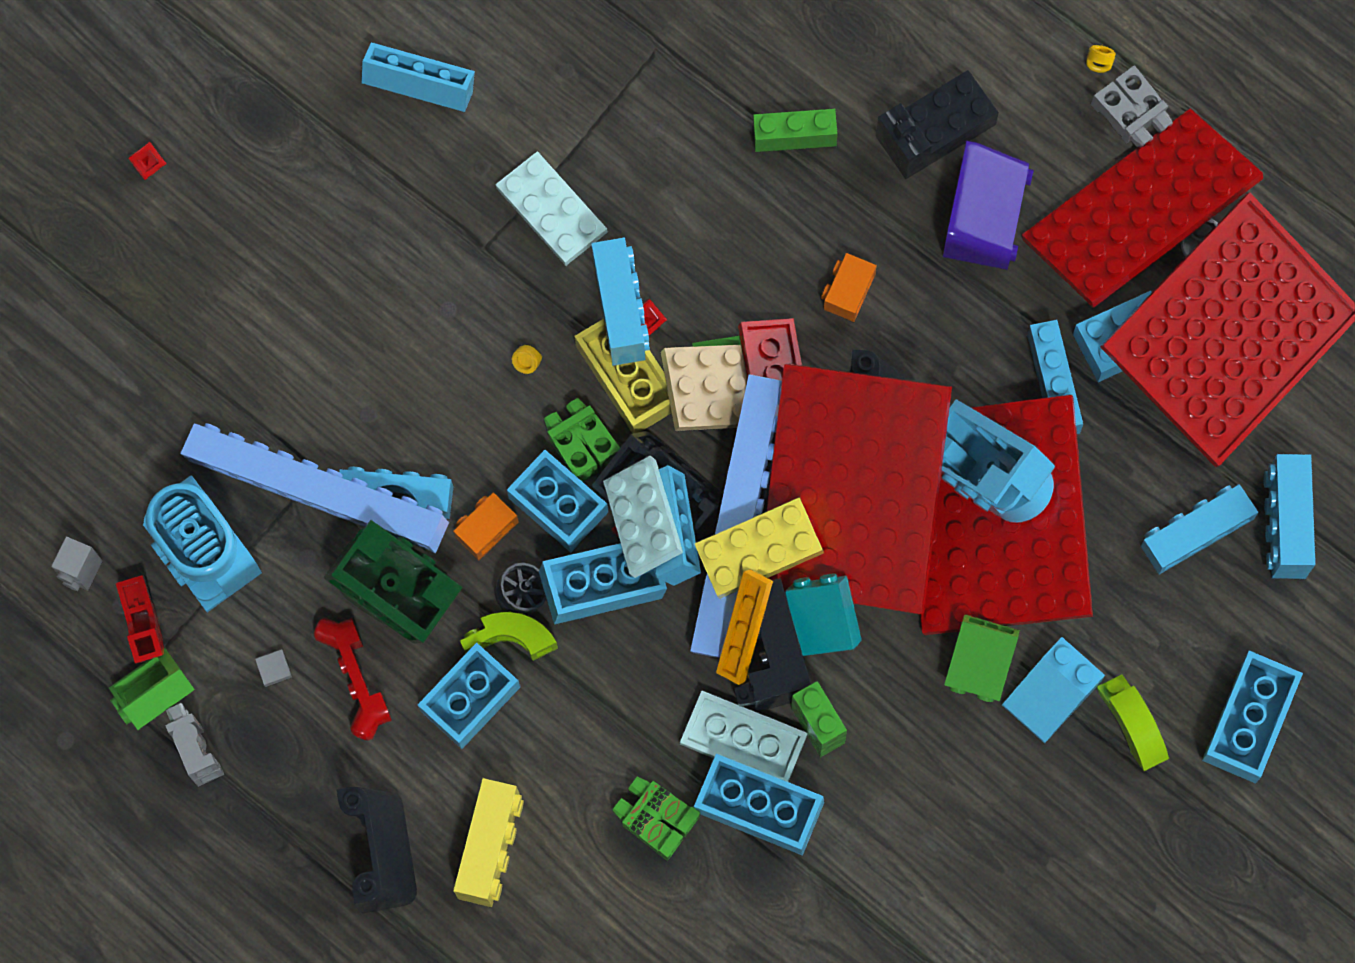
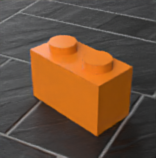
[821,253,877,322]
[453,492,519,561]

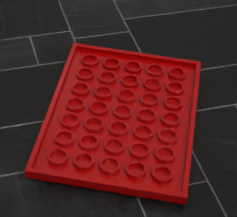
[1100,193,1355,467]
[767,364,952,614]
[921,395,1093,635]

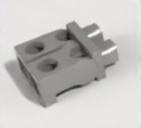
[1091,65,1173,148]
[165,703,224,787]

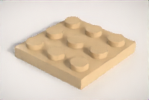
[661,345,747,431]

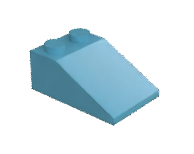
[1002,637,1105,744]

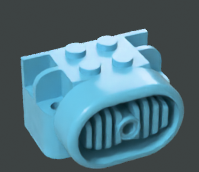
[941,399,1055,523]
[143,475,262,612]

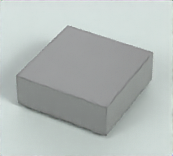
[255,649,292,687]

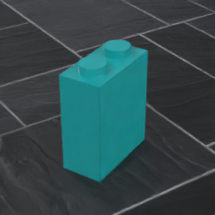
[785,573,862,656]

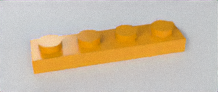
[716,569,773,685]

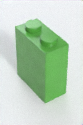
[944,615,1020,702]
[791,681,847,758]

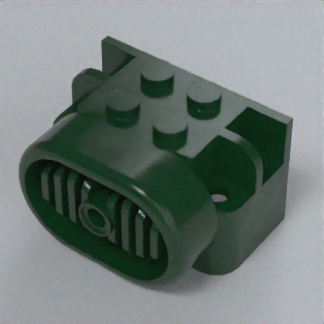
[324,520,463,644]

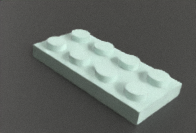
[496,151,608,266]
[603,456,683,578]
[680,691,808,782]

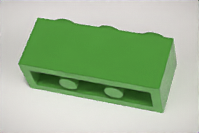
[753,109,837,152]

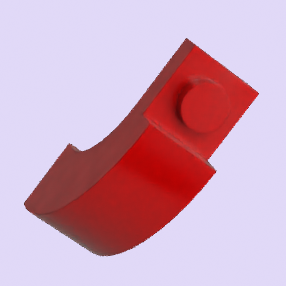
[115,575,164,664]

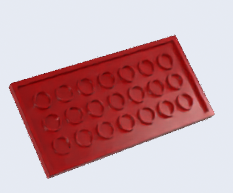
[1022,108,1263,308]

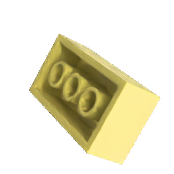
[574,319,672,434]
[695,497,824,599]
[454,778,524,907]

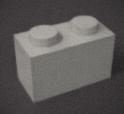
[51,536,102,591]

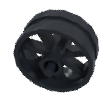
[494,563,547,616]

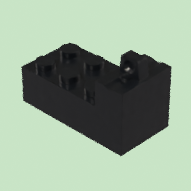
[876,70,999,179]
[735,578,811,712]

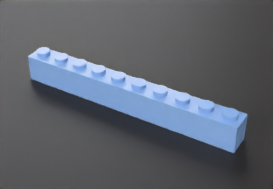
[691,374,782,659]
[180,423,449,553]

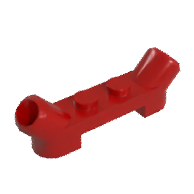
[314,617,392,741]

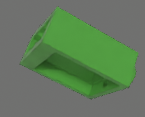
[109,648,195,730]

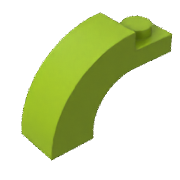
[460,612,558,661]
[1097,674,1169,771]

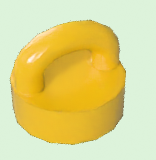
[1086,45,1116,73]
[512,345,542,374]

